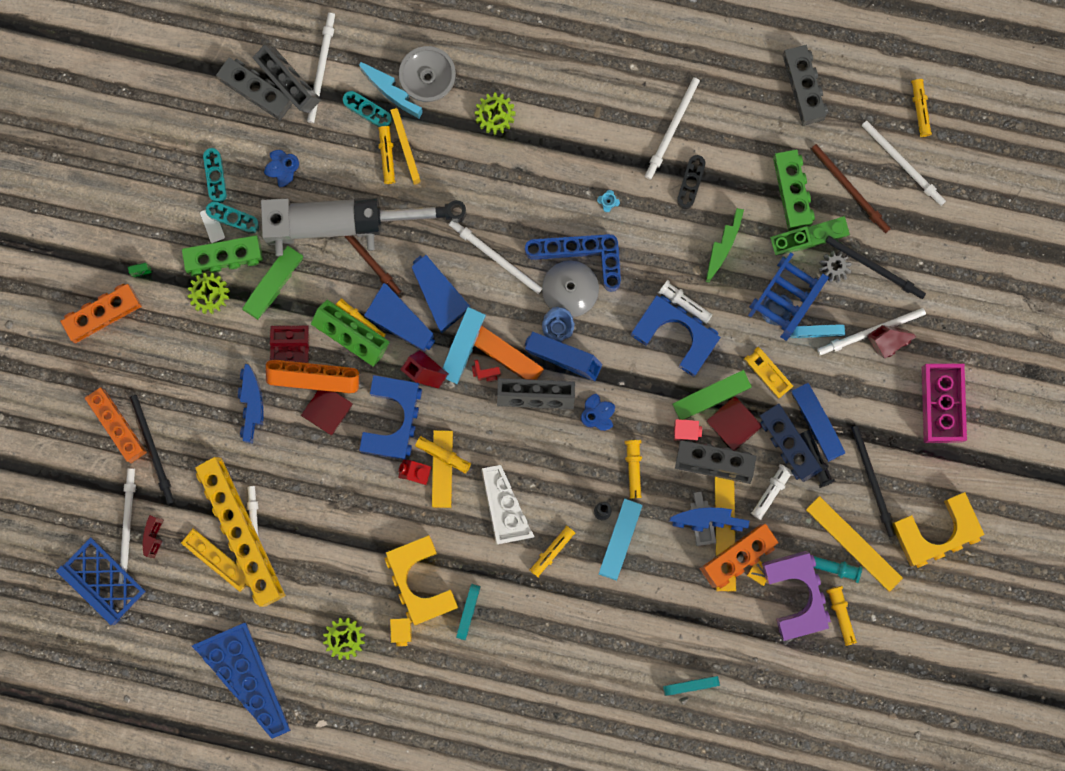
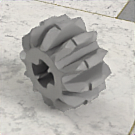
[819,251,852,283]

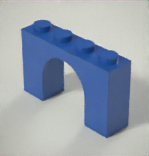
[631,295,721,377]
[359,375,422,460]

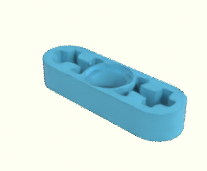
[790,325,845,338]

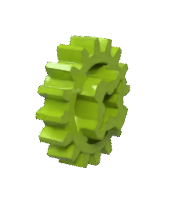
[475,93,516,135]
[187,273,230,314]
[323,618,366,660]

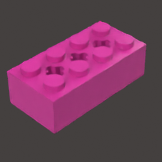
[921,364,967,443]

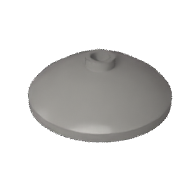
[399,46,456,102]
[542,261,599,317]

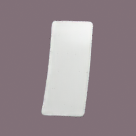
[200,208,225,243]

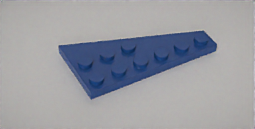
[192,622,291,739]

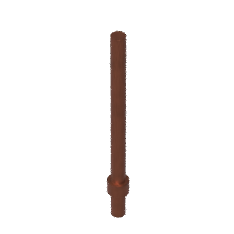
[811,144,891,234]
[344,236,402,295]

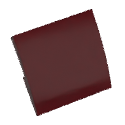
[270,325,309,363]
[301,390,353,436]
[706,396,762,451]
[143,515,164,558]

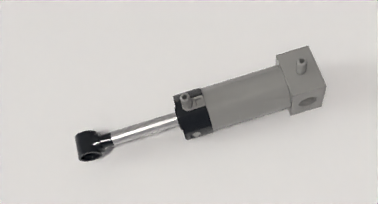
[261,197,467,256]

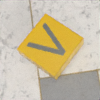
[747,561,766,586]

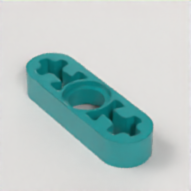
[343,91,392,127]
[203,148,227,203]
[206,202,259,234]
[456,583,481,641]
[663,676,720,696]

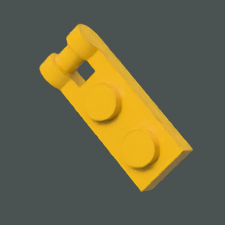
[743,347,793,399]

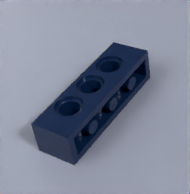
[760,404,823,483]

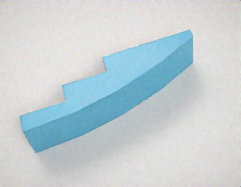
[359,62,423,119]
[443,307,486,384]
[599,499,643,581]

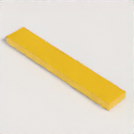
[714,477,736,591]
[806,496,903,592]

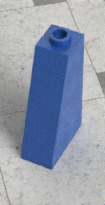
[412,255,471,333]
[364,283,435,353]
[525,331,603,382]

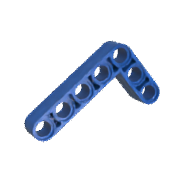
[525,234,621,292]

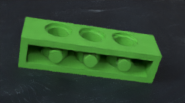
[773,150,815,231]
[182,235,263,276]
[311,300,390,367]

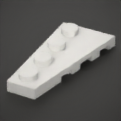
[481,465,534,545]

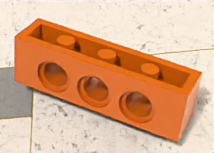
[60,284,142,344]
[85,387,147,463]
[699,524,779,589]

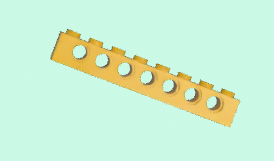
[195,457,286,607]

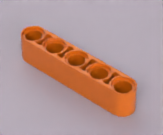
[474,326,544,380]
[266,360,359,393]

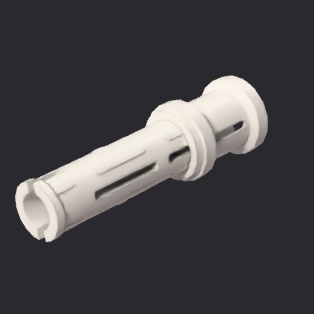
[658,280,713,324]
[750,464,793,520]

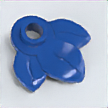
[264,150,299,187]
[581,394,615,431]

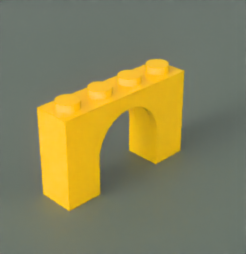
[892,492,985,568]
[384,535,458,625]

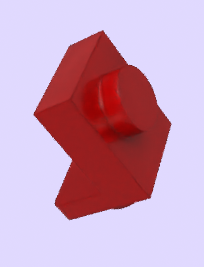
[472,360,501,382]
[398,460,431,485]

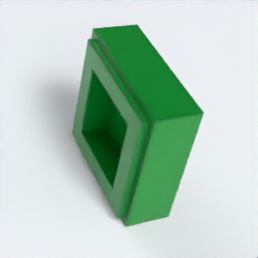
[128,262,152,277]

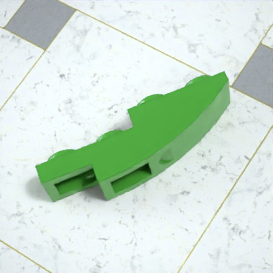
[770,216,850,256]

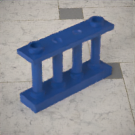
[748,252,829,341]

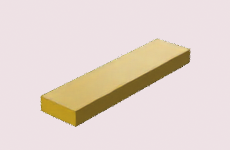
[390,108,421,185]
[432,431,453,508]
[181,528,246,592]

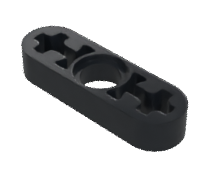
[677,155,706,209]

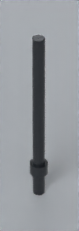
[825,236,926,299]
[130,395,175,504]
[851,425,896,537]

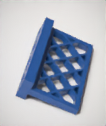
[56,537,146,625]

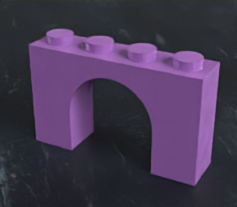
[762,551,831,641]

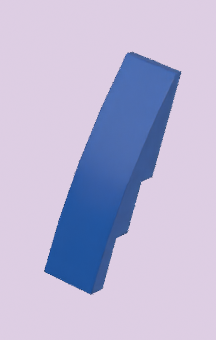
[791,383,845,462]

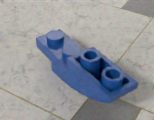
[238,364,264,444]
[668,507,750,532]

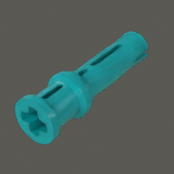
[813,556,863,583]

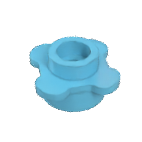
[597,190,620,212]

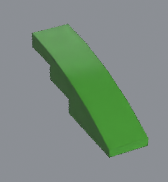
[705,208,744,283]
[242,246,303,320]
[672,370,752,420]

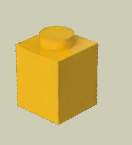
[390,618,412,646]

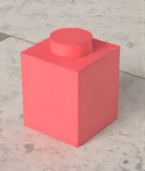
[674,419,702,442]

